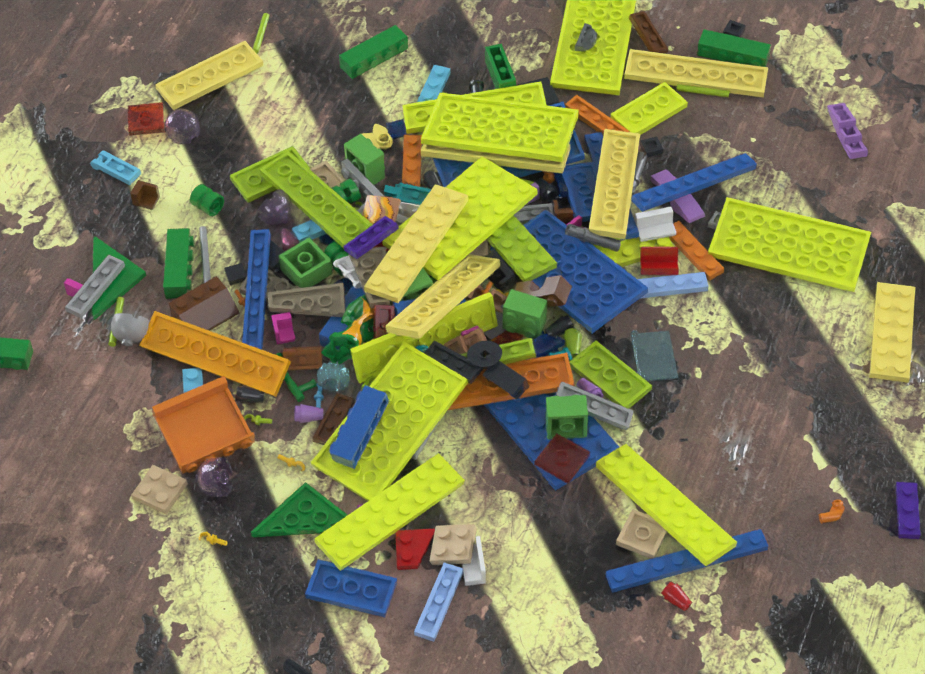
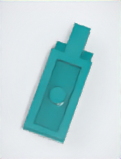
[384,183,432,205]

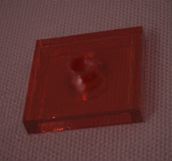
[128,102,165,136]
[534,433,590,483]

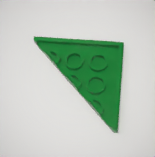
[92,236,147,320]
[251,482,348,537]

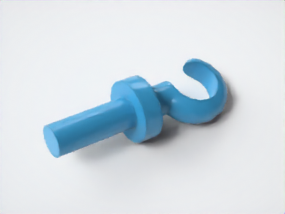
[314,383,324,408]

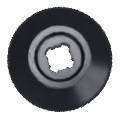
[467,341,502,369]

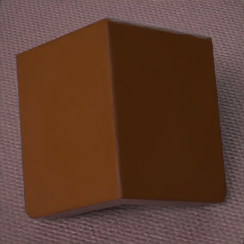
[130,180,160,210]
[553,200,573,225]

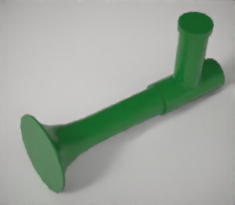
[275,353,317,402]

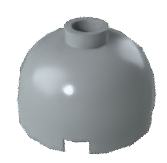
[111,313,150,346]

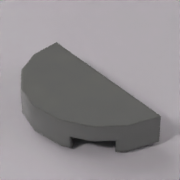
[575,23,597,51]

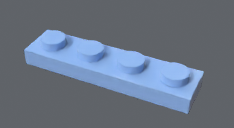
[638,272,709,298]
[414,563,463,642]

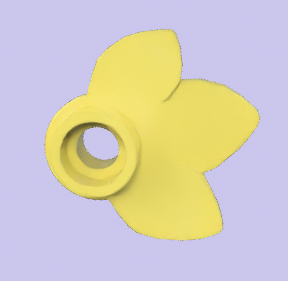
[362,124,393,149]

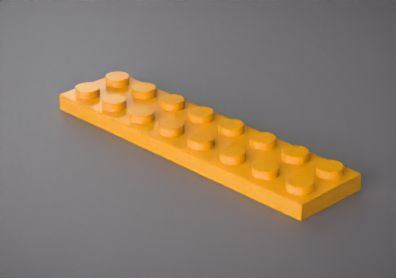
[139,311,291,397]

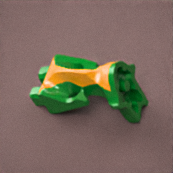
[321,295,374,368]

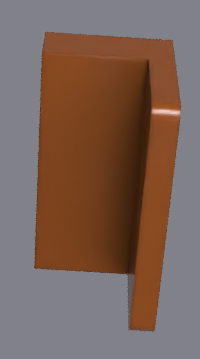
[283,346,323,370]

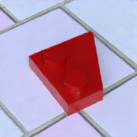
[396,529,435,570]

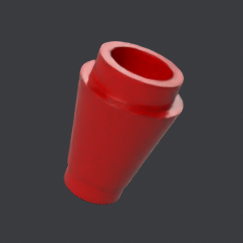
[661,581,693,612]

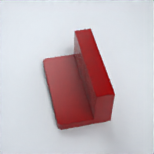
[640,247,679,275]

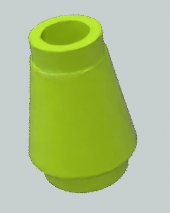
[563,328,582,358]

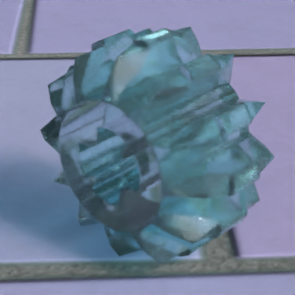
[317,361,350,393]

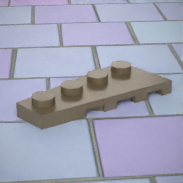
[348,247,390,308]

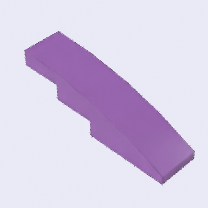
[827,103,868,159]
[651,170,705,223]

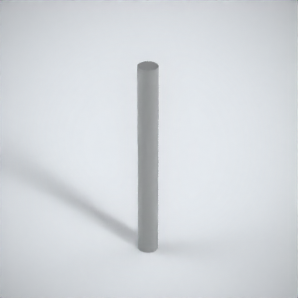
[199,226,211,283]

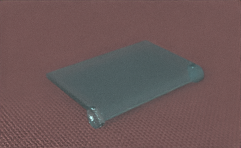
[630,330,678,381]

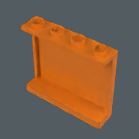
[152,376,255,474]

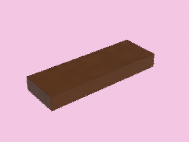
[629,11,669,54]
[312,393,355,445]

